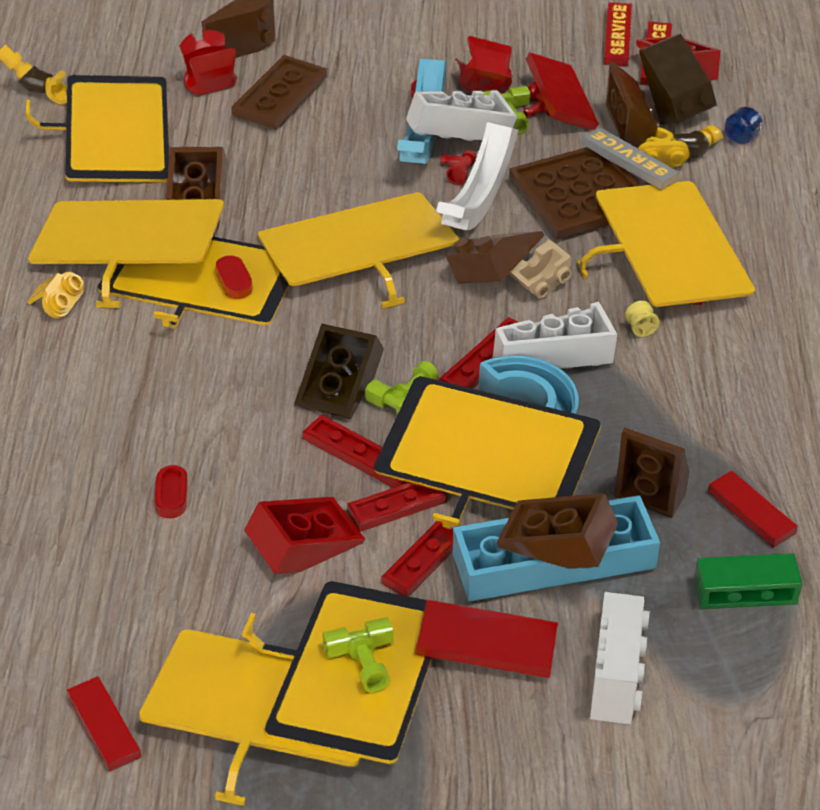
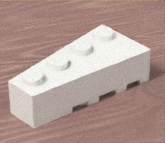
[406,91,517,141]
[493,302,617,369]
[590,592,650,725]

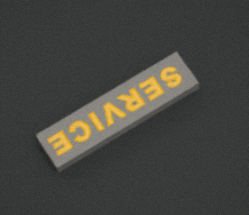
[582,127,680,190]

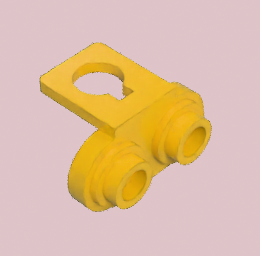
[638,141,690,169]
[27,272,84,319]

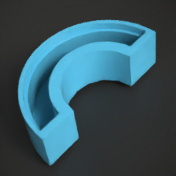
[479,355,579,414]

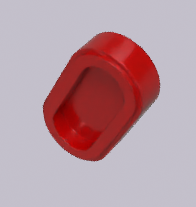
[216,255,253,299]
[154,465,188,519]

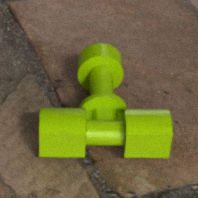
[483,86,530,135]
[365,361,438,416]
[322,617,393,693]

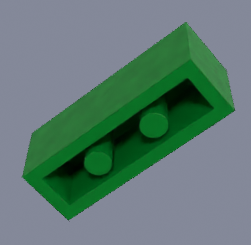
[694,553,803,609]

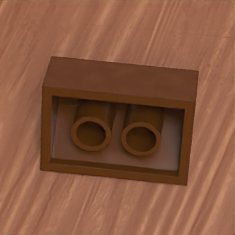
[605,62,660,148]

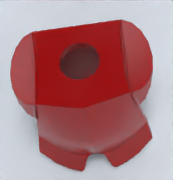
[179,30,237,95]
[456,36,512,94]

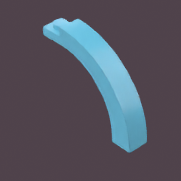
[397,58,448,164]

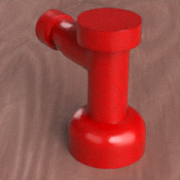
[523,82,550,118]
[440,150,477,185]

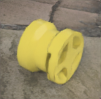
[625,301,660,337]

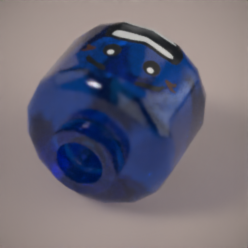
[724,106,763,144]

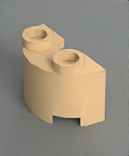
[509,239,572,299]

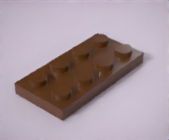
[231,55,327,130]

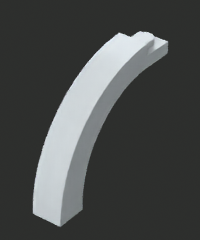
[436,122,518,230]

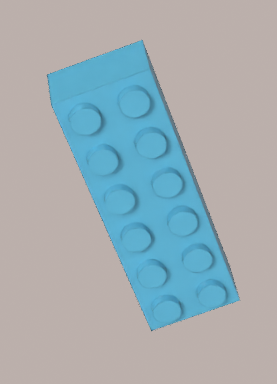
[452,496,660,602]

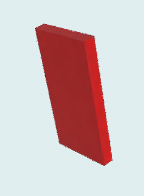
[526,52,599,131]
[416,599,558,679]

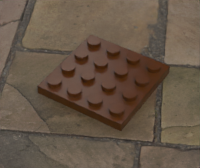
[509,147,639,239]

